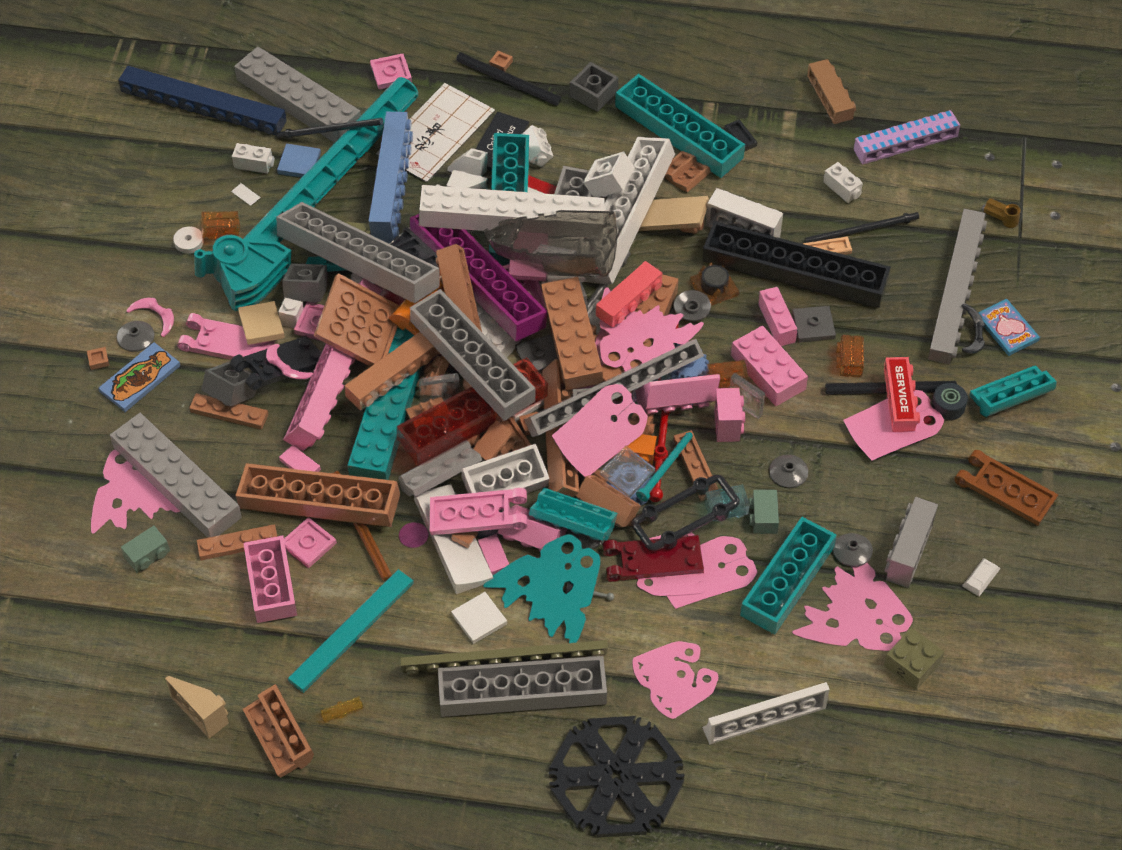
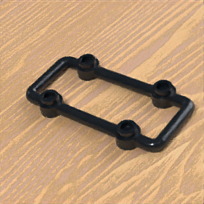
[631,474,740,551]

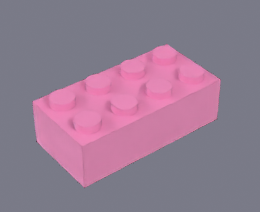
[731,326,808,406]
[244,536,297,623]

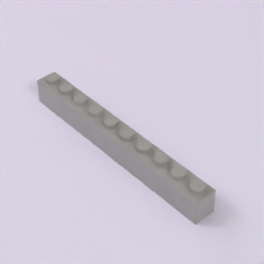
[928,209,987,365]
[524,339,704,437]

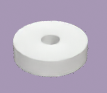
[174,227,204,254]

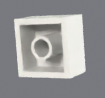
[583,152,634,198]

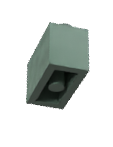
[749,490,779,534]
[121,526,170,573]

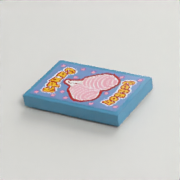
[978,299,1040,356]

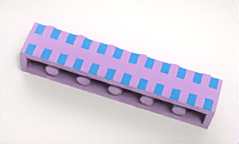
[854,110,960,165]

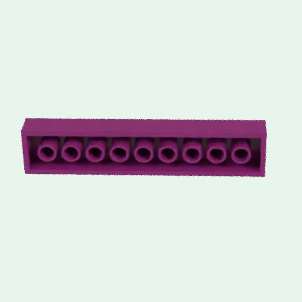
[410,214,548,342]

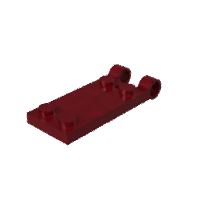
[602,535,704,582]

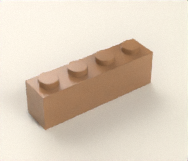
[807,59,856,124]

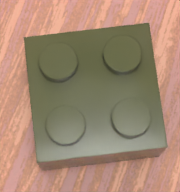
[884,628,944,690]

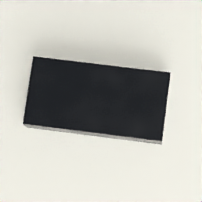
[724,119,757,152]

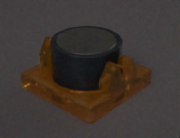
[690,263,739,305]

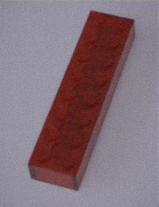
[397,357,548,466]

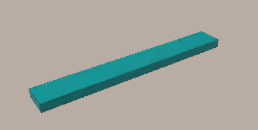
[288,569,414,693]

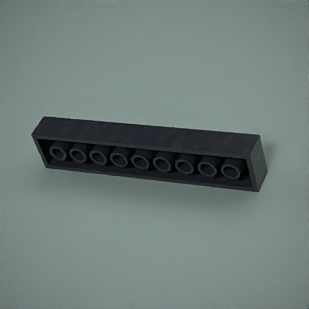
[702,221,891,308]

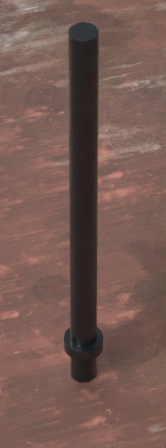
[277,118,383,140]
[804,212,920,243]

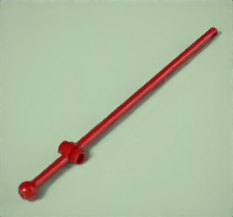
[649,322,679,502]

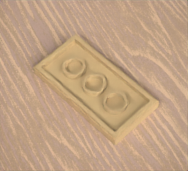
[638,196,709,231]

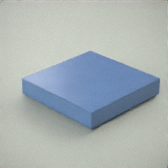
[277,144,321,178]

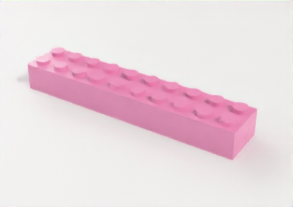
[283,278,382,451]

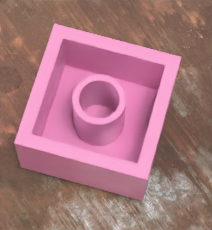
[714,388,745,442]

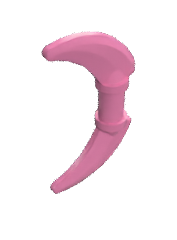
[127,298,174,337]
[266,344,313,379]

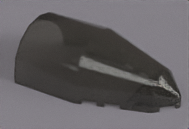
[484,210,617,277]

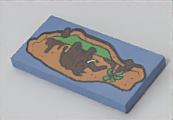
[98,342,180,412]

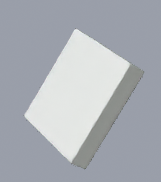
[451,592,507,644]

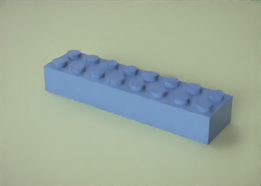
[369,112,413,244]

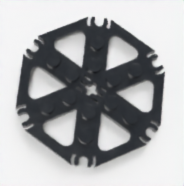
[549,716,685,838]

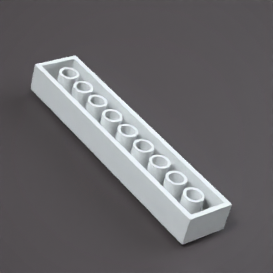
[585,137,675,284]
[419,185,604,239]

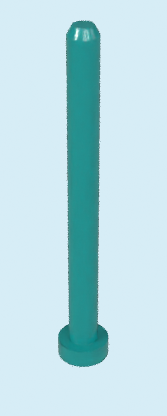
[636,432,693,502]

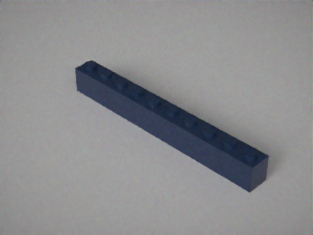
[118,66,287,136]

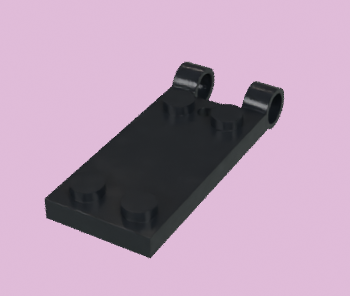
[230,336,321,391]

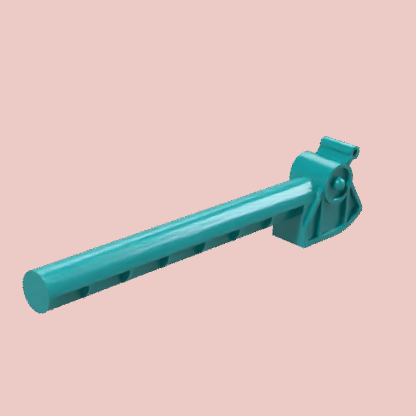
[194,77,418,311]

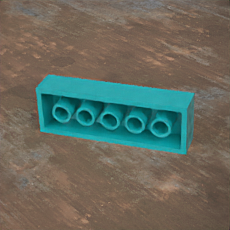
[740,517,837,635]

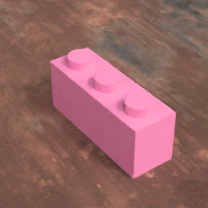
[758,287,797,346]

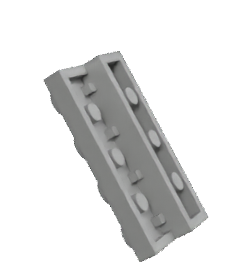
[398,440,482,497]

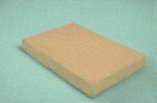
[238,301,285,345]

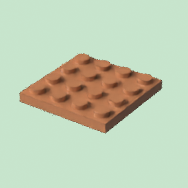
[313,273,399,366]

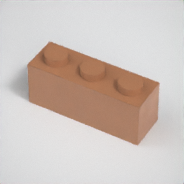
[576,475,641,527]

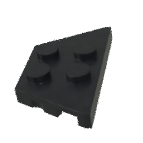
[390,227,438,267]

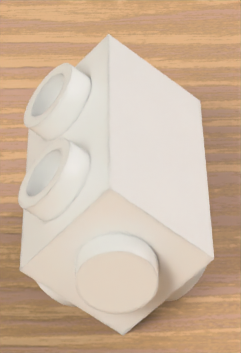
[523,125,553,167]
[232,143,274,174]
[823,162,863,203]

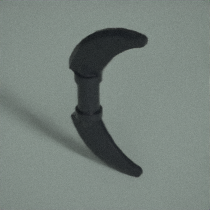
[961,304,985,354]

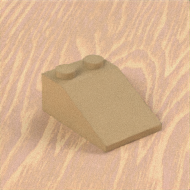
[165,676,229,738]

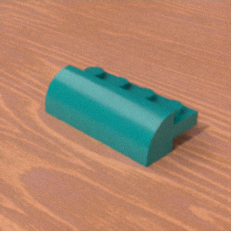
[970,365,1057,417]
[529,488,618,541]

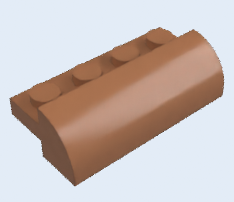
[243,684,314,778]

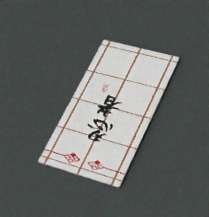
[376,83,495,183]

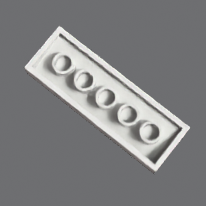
[414,484,493,594]
[702,682,830,745]

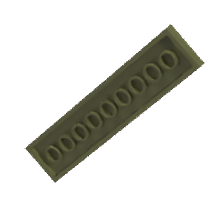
[401,640,608,676]

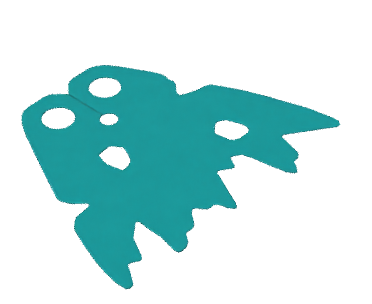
[483,534,600,643]

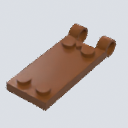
[954,450,1058,526]

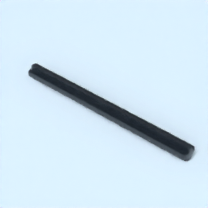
[456,52,561,106]
[825,380,957,394]

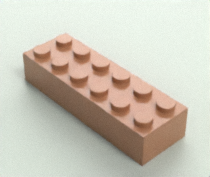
[541,277,603,391]

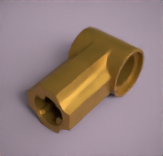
[983,198,1020,228]

